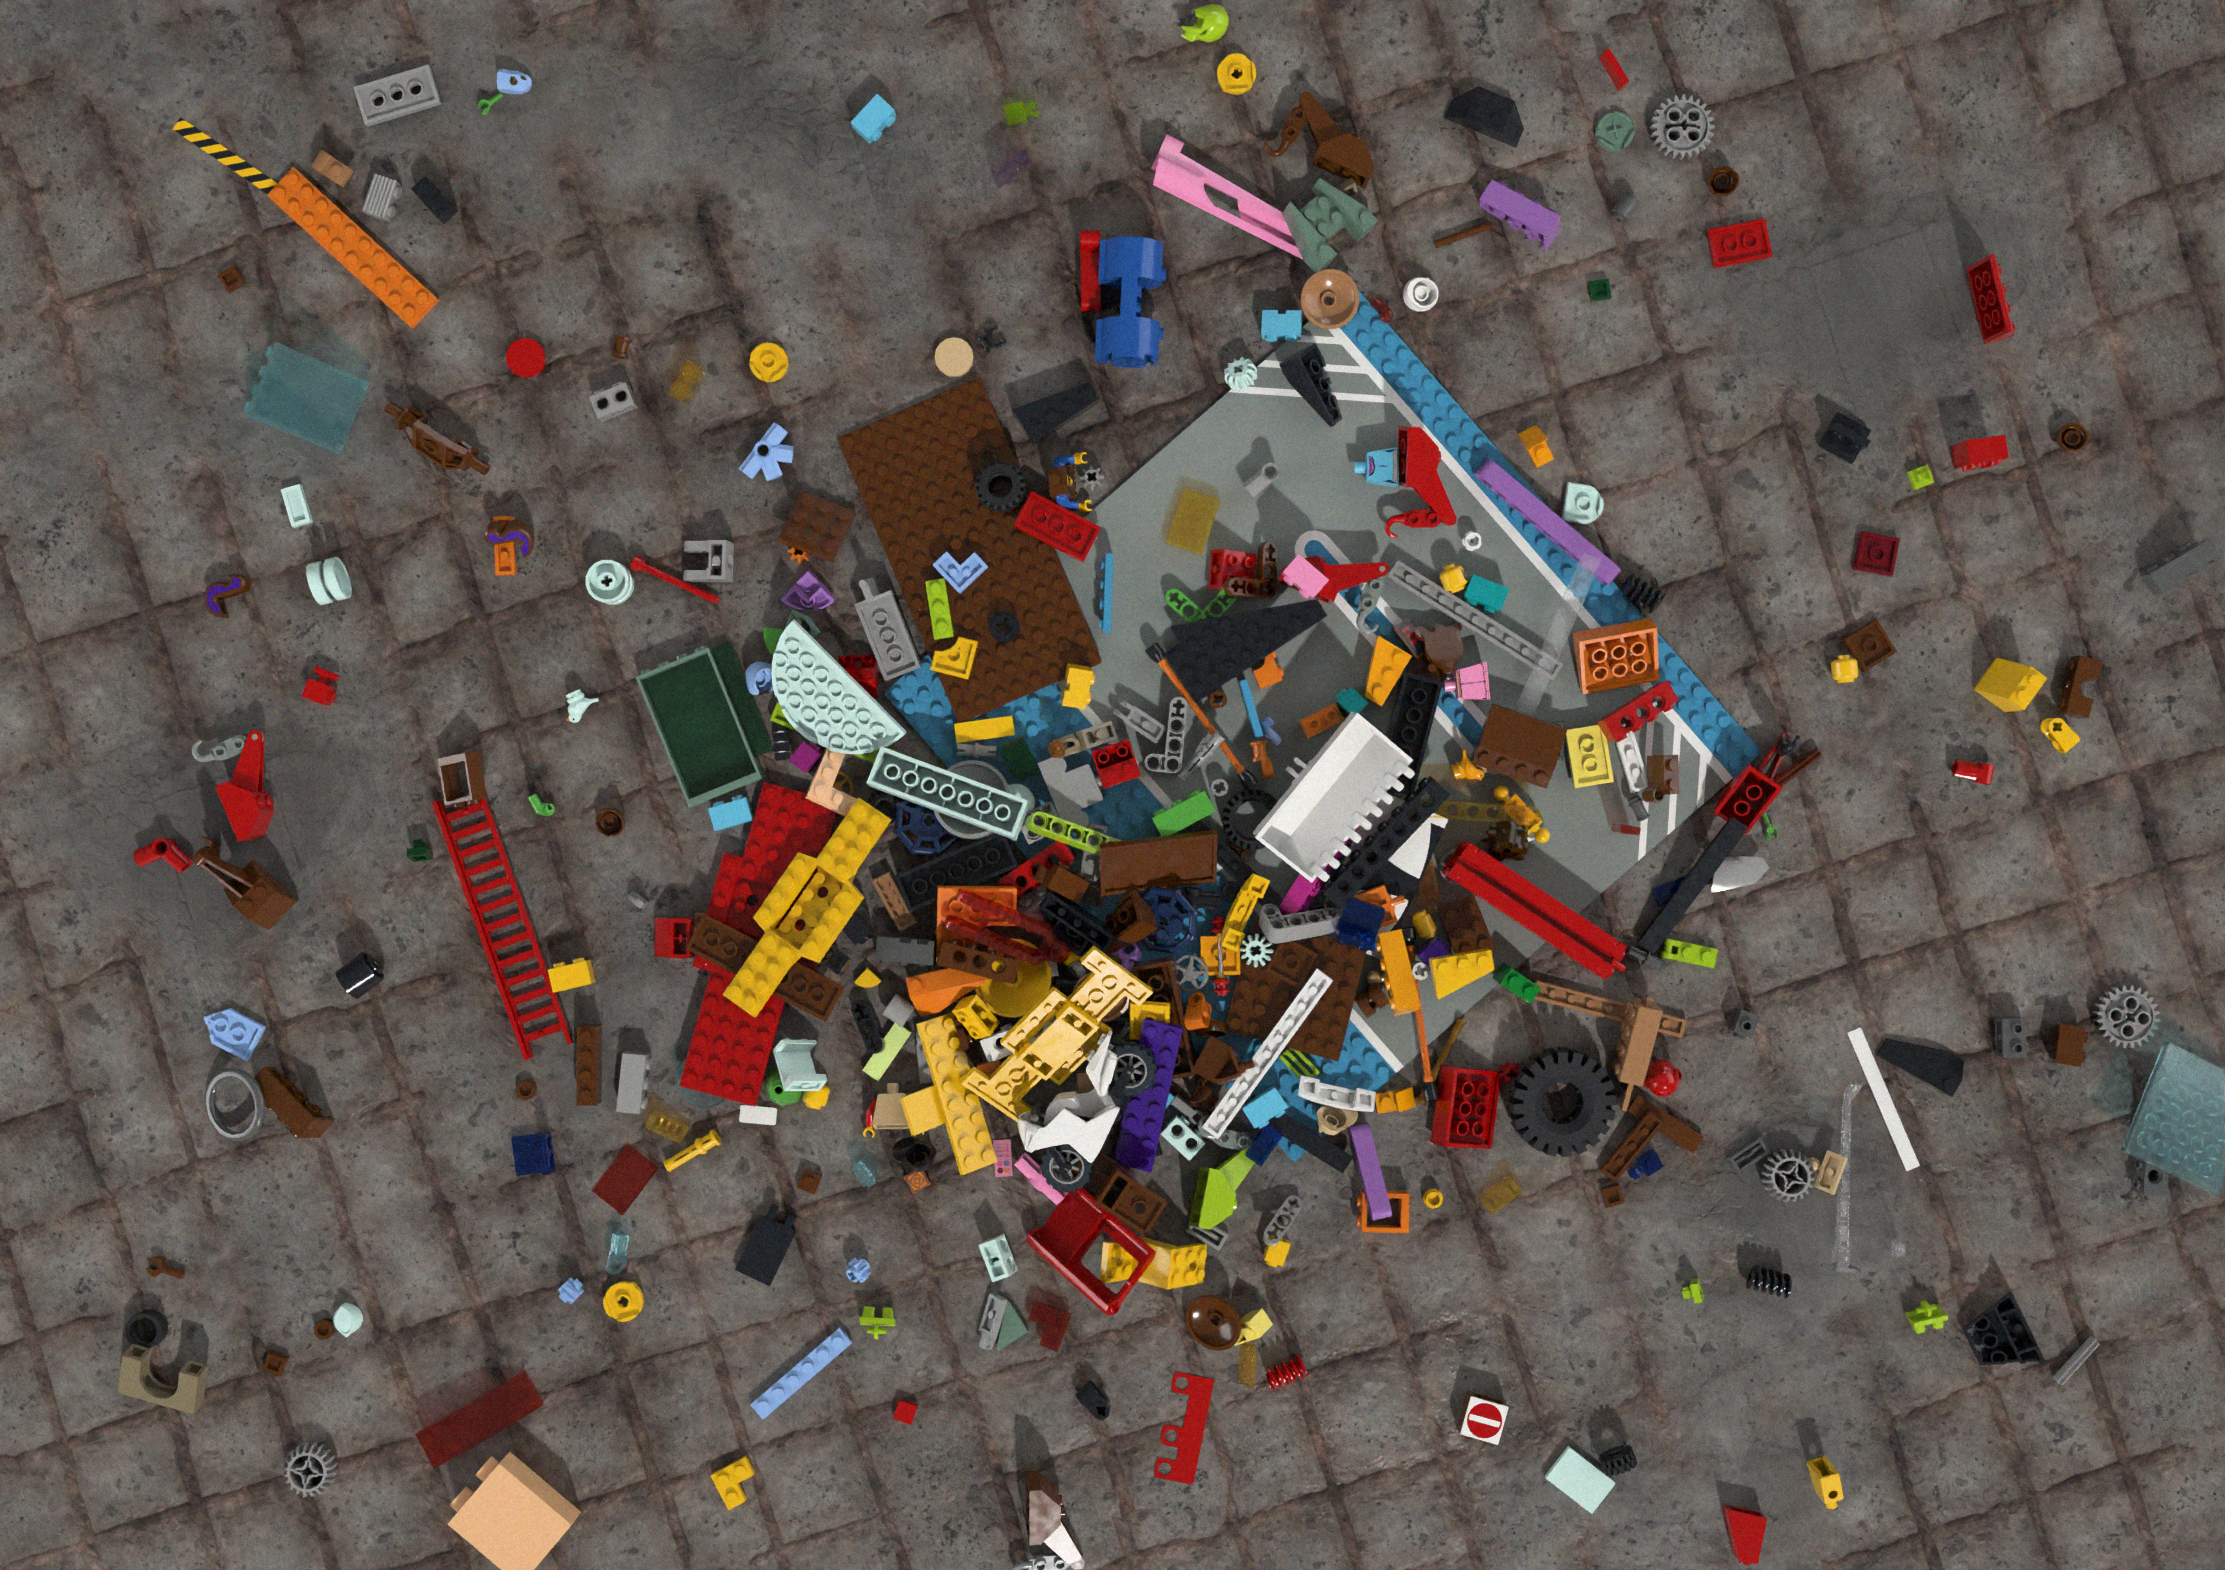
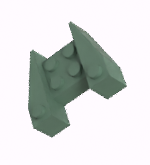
[1282,178,1378,273]

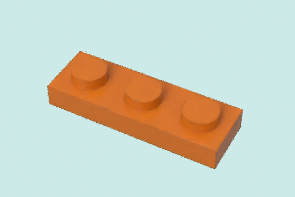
[493,516,517,576]

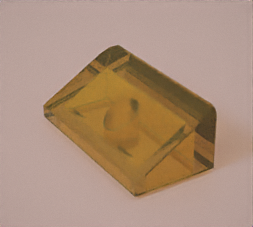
[1238,1343,1257,1388]

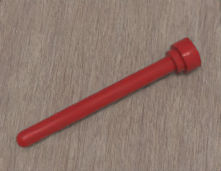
[630,555,720,603]

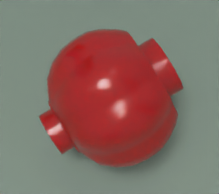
[1644,1059,1682,1097]

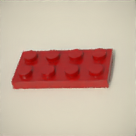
[1013,491,1101,563]

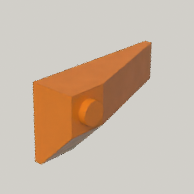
[906,961,990,1017]

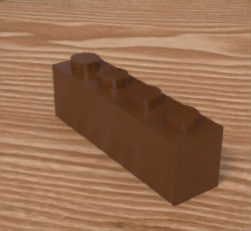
[576,1024,602,1106]

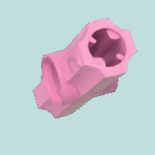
[1014,1152,1068,1205]

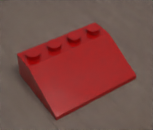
[1966,254,2015,344]
[1431,1065,1501,1149]

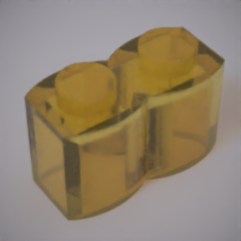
[669,360,704,405]

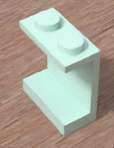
[773,1038,828,1091]

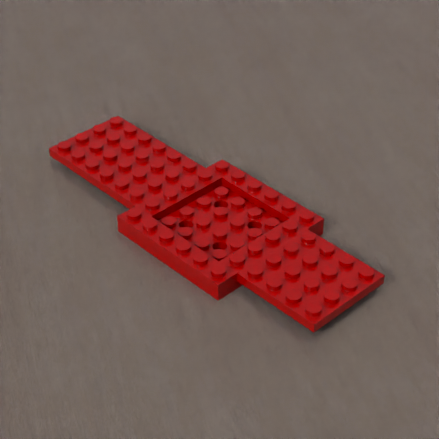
[679,782,837,1106]

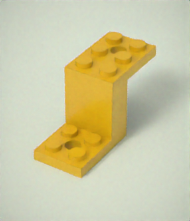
[1100,1236,1207,1289]

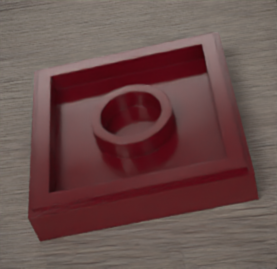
[1852,531,1900,577]

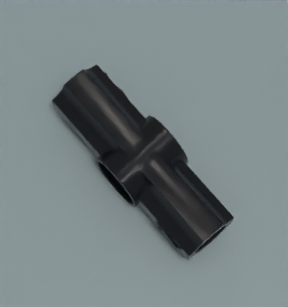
[1161,887,1222,910]

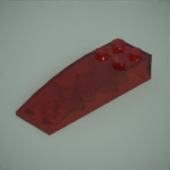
[415,1371,544,1469]

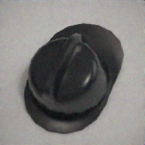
[892,1137,936,1172]

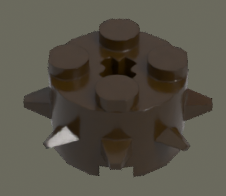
[1480,821,1535,861]

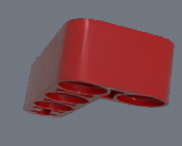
[1080,230,1101,312]

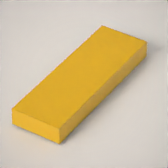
[954,716,1015,743]

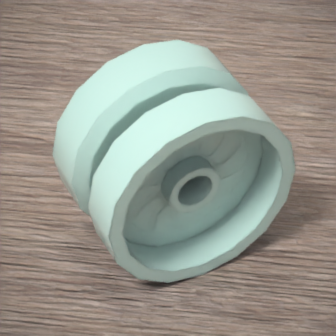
[306,557,352,605]
[586,560,634,605]

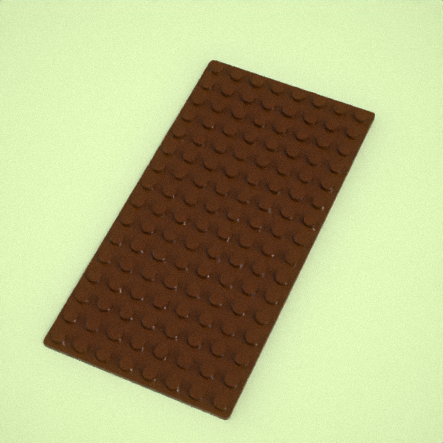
[838,378,1102,723]

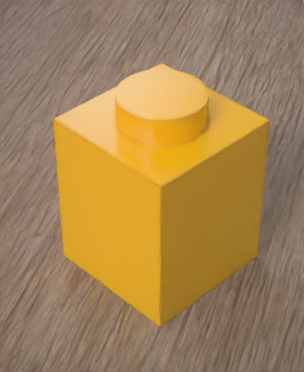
[1263,1234,1291,1267]

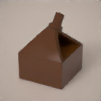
[1192,1036,1255,1085]

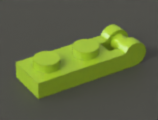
[1660,938,1718,968]

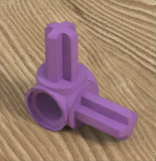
[1108,943,1142,974]

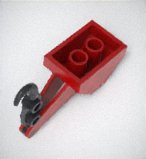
[1713,732,1800,835]

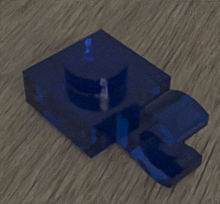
[1627,1149,1664,1180]

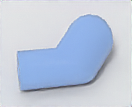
[1260,716,1282,746]

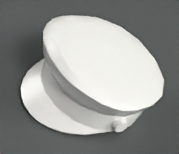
[1403,277,1439,311]

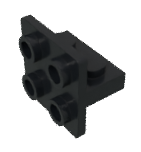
[1818,412,1871,464]

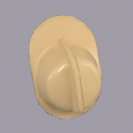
[1317,1105,1358,1135]

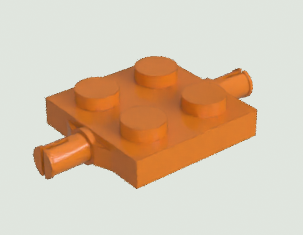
[1340,884,1405,934]

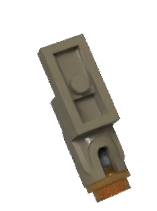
[1048,721,1118,759]

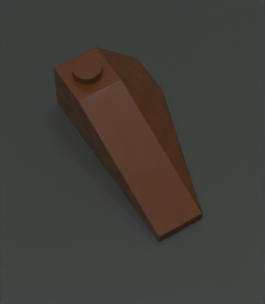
[1105,889,1157,955]

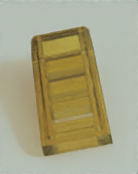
[645,1108,690,1144]
[1479,1174,1524,1215]

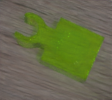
[1004,101,1040,126]

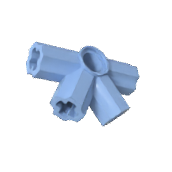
[739,422,794,482]

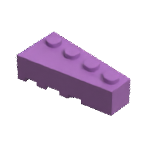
[1479,180,1560,250]

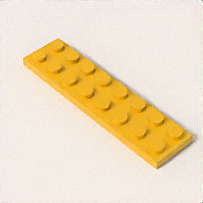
[916,1012,997,1175]

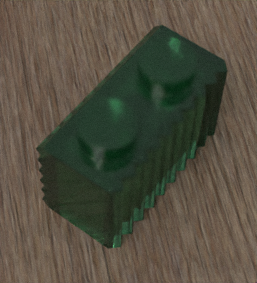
[1000,736,1040,782]

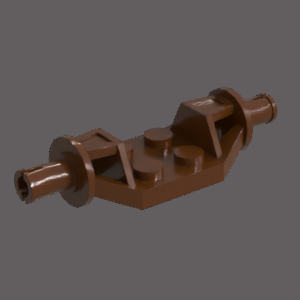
[384,401,491,476]

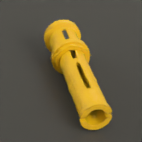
[663,1129,722,1172]

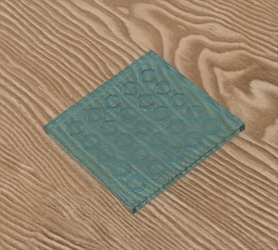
[2121,1041,2225,1196]

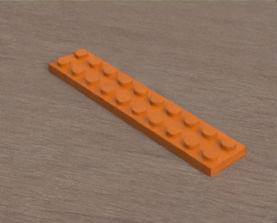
[267,167,440,329]

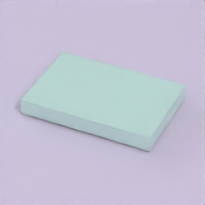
[1544,1446,1616,1514]

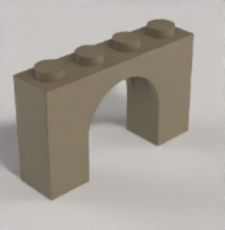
[118,1344,208,1415]

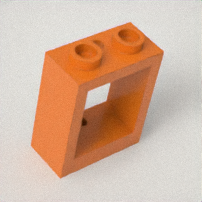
[1356,1189,1410,1233]

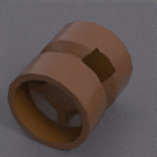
[1354,982,1389,1018]

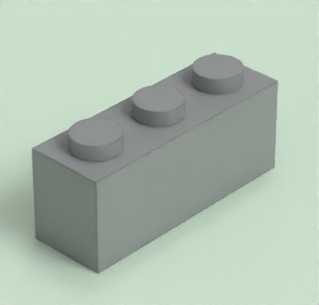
[616,1051,652,1114]

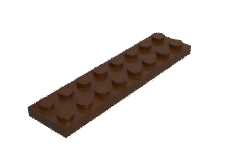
[685,914,845,1022]

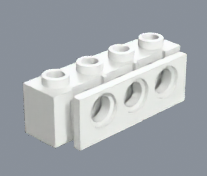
[980,1016,1056,1063]

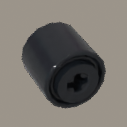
[335,952,384,999]

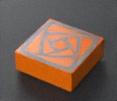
[904,1171,931,1194]

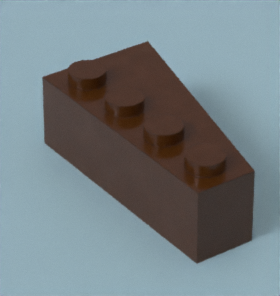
[254,1067,335,1138]

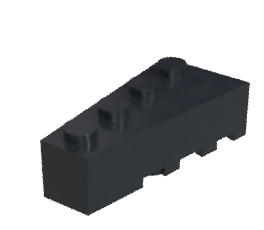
[1012,382,1099,446]

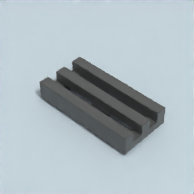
[1726,1135,1771,1174]

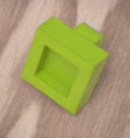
[1906,465,1934,491]
[1682,1278,1704,1304]

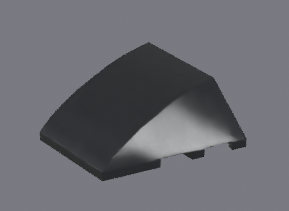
[1962,1291,2046,1365]

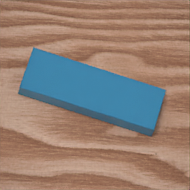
[1239,679,1263,738]

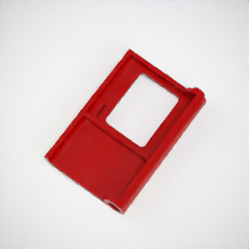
[1026,1188,1156,1316]

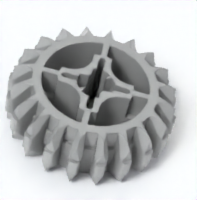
[1761,1149,1816,1202]
[282,1442,338,1497]

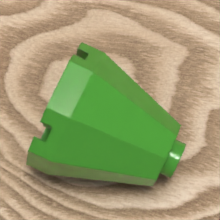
[763,1067,803,1106]

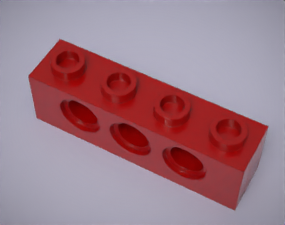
[1597,680,1679,743]
[998,841,1077,900]

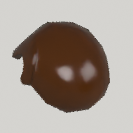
[1708,166,1739,196]
[595,807,626,837]

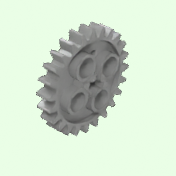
[1650,94,1715,160]
[2093,985,2160,1048]

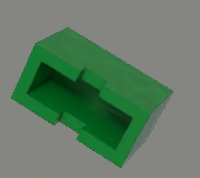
[1492,962,1541,1004]

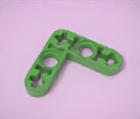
[1165,589,1238,623]

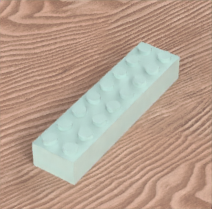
[867,746,1030,841]

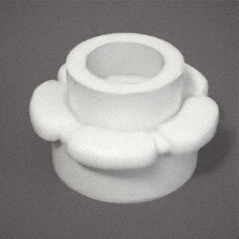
[1462,531,1481,551]

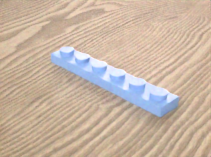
[750,1327,853,1419]

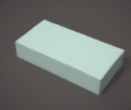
[281,484,313,528]

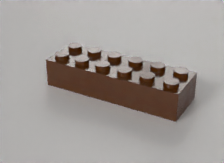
[1132,956,1197,1079]

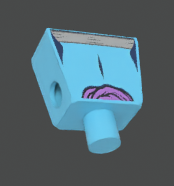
[1354,447,1399,488]

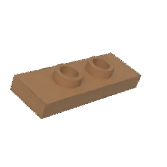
[872,871,917,932]

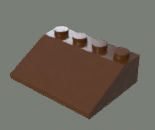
[1471,703,1567,789]

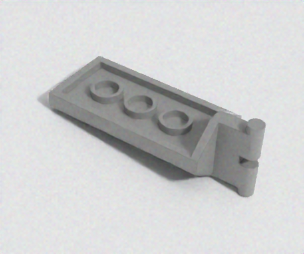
[854,577,922,681]

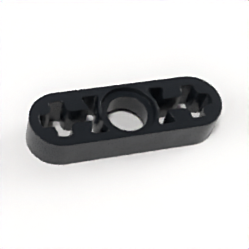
[851,1000,885,1054]

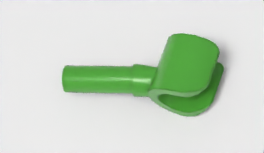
[477,93,503,115]
[1762,812,1778,841]

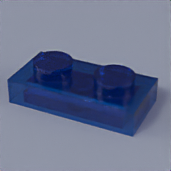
[1651,875,1686,907]
[1244,1124,1284,1167]

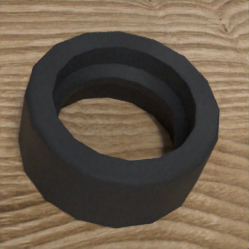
[125,1309,168,1349]

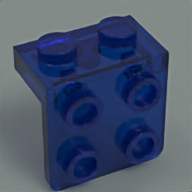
[1335,897,1385,952]

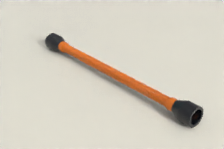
[1145,642,1258,790]
[1401,927,1439,1100]

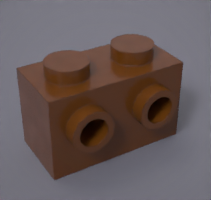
[2052,1024,2088,1067]

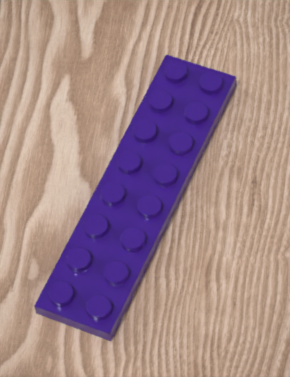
[1114,1018,1183,1172]

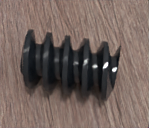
[1620,573,1665,614]
[1746,1265,1792,1299]

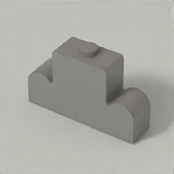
[1038,756,1103,835]

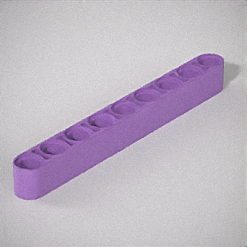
[1475,459,1621,586]

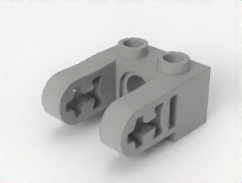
[683,540,734,582]

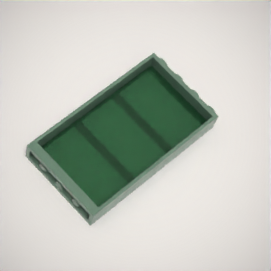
[636,646,764,808]

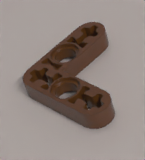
[1223,541,1278,599]

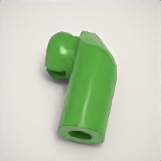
[528,794,555,816]

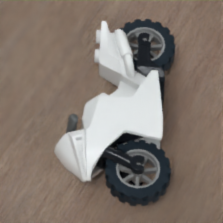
[1017,1030,1157,1192]

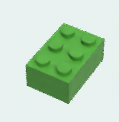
[1151,789,1216,836]

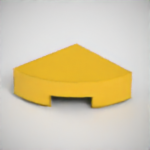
[854,968,882,988]

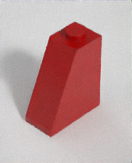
[1723,1504,1767,1566]

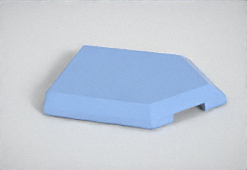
[204,1008,266,1061]

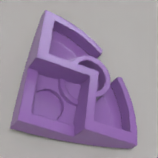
[781,569,836,611]

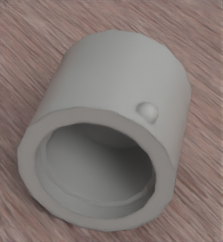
[883,993,915,1027]

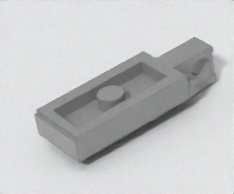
[979,1293,1008,1350]

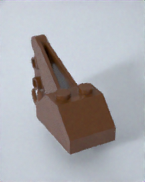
[1264,92,1375,189]
[191,837,299,930]

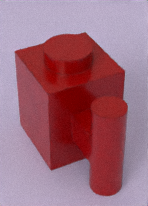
[301,666,339,706]

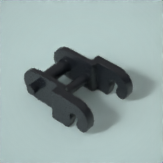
[977,326,1007,353]

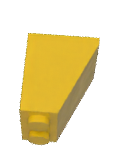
[1973,658,2047,712]

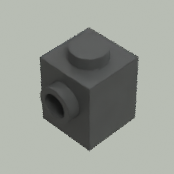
[1728,1008,1760,1039]

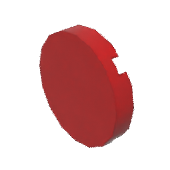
[506,338,546,378]

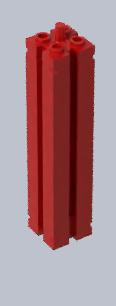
[1440,840,1627,979]

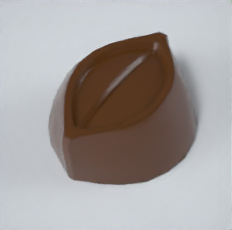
[2053,422,2090,451]
[1195,1019,1227,1038]

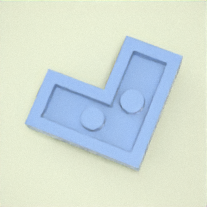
[933,552,988,594]

